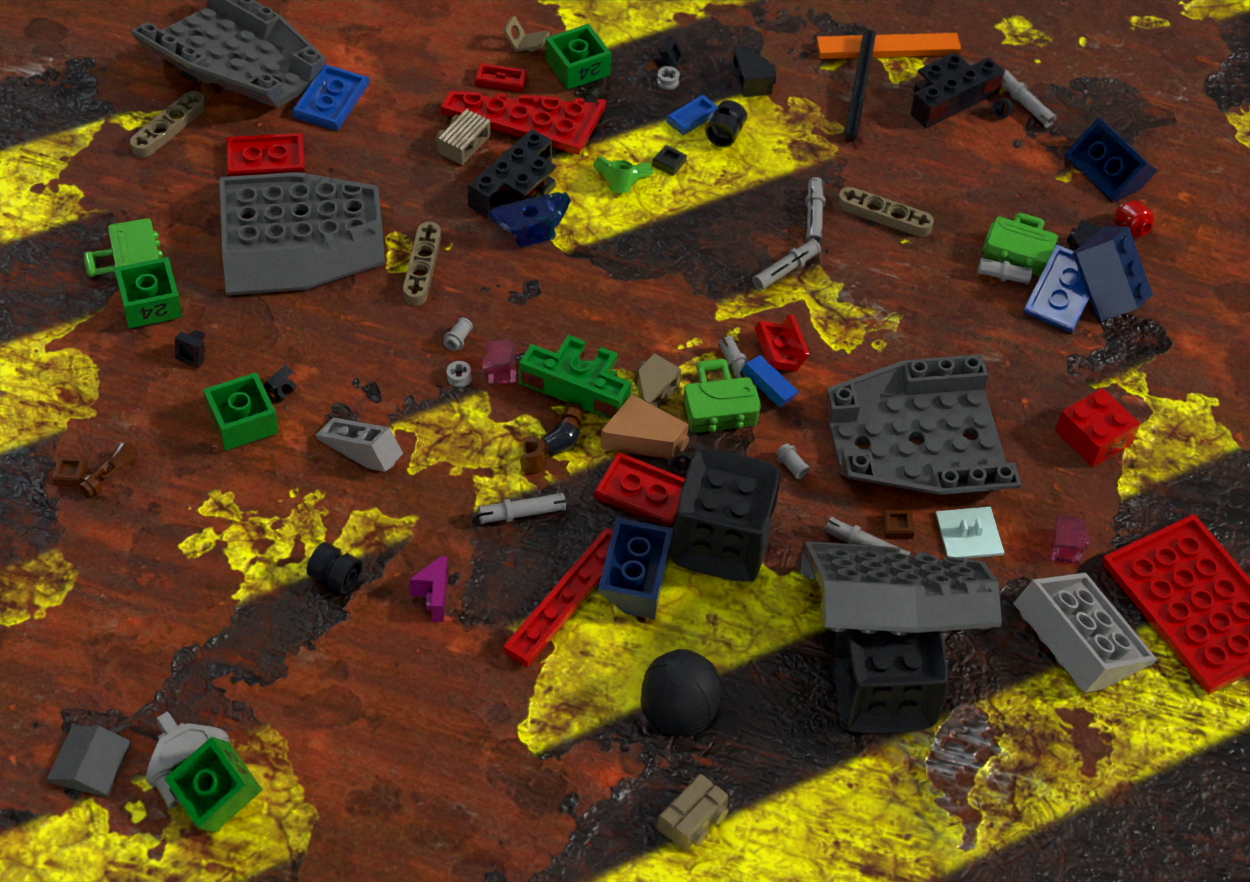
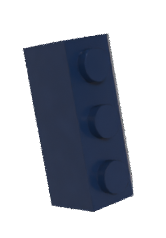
[1064,117,1158,202]
[1072,226,1153,321]
[598,518,673,620]

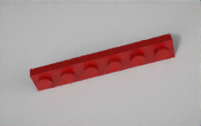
[503,527,613,668]

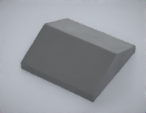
[47,726,131,797]

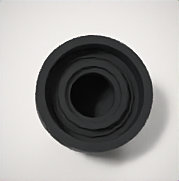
[641,649,721,736]

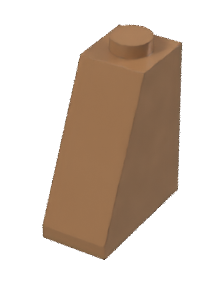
[601,395,689,459]

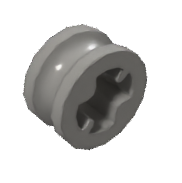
[657,66,680,90]
[446,361,472,387]

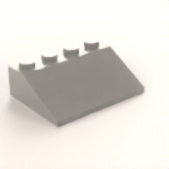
[1013,573,1158,693]

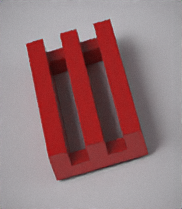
[475,63,528,93]

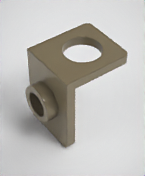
[503,16,550,52]

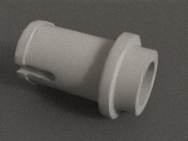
[443,317,473,351]
[776,444,810,479]

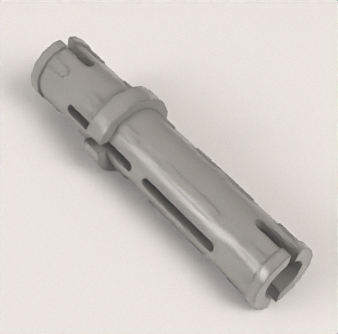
[1002,70,1057,128]
[805,177,826,245]
[752,239,821,291]
[478,493,566,524]
[824,516,910,555]

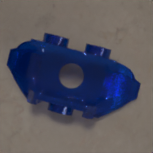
[488,192,572,248]

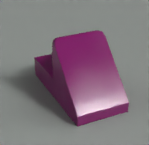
[409,556,448,622]

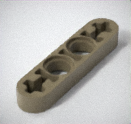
[130,91,206,158]
[838,187,934,237]
[403,222,441,306]

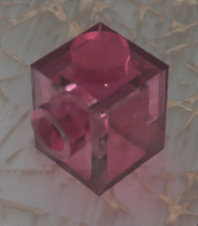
[482,340,516,384]
[1050,516,1090,564]

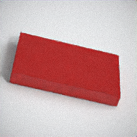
[226,133,305,177]
[593,452,685,528]

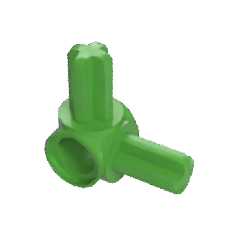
[593,156,653,193]

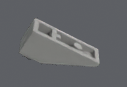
[316,418,403,472]

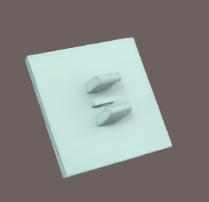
[935,507,1004,559]

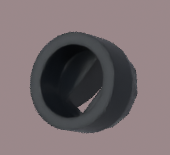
[992,98,1013,119]
[671,451,692,476]

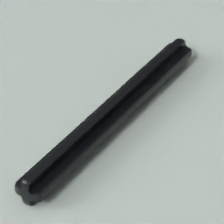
[844,28,876,142]

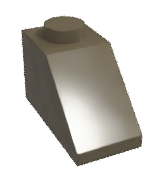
[637,353,681,408]

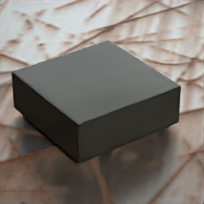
[652,145,687,176]

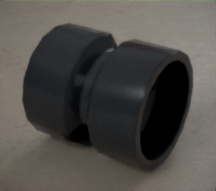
[705,100,748,147]
[307,542,363,594]

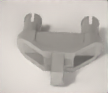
[146,712,230,809]

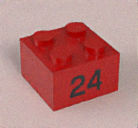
[1055,387,1140,468]

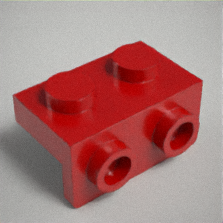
[754,315,809,372]

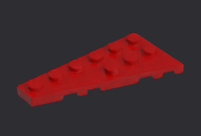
[441,91,606,155]

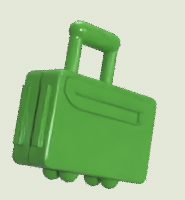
[982,213,1058,276]
[84,218,163,277]
[683,359,761,433]

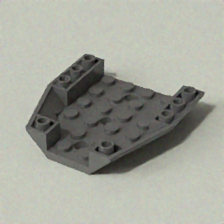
[131,0,326,108]
[219,172,385,295]
[827,354,1022,495]
[796,541,1002,635]

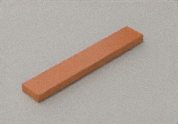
[816,33,961,59]

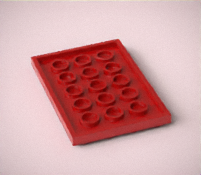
[1101,514,1250,695]

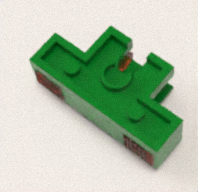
[519,335,631,419]

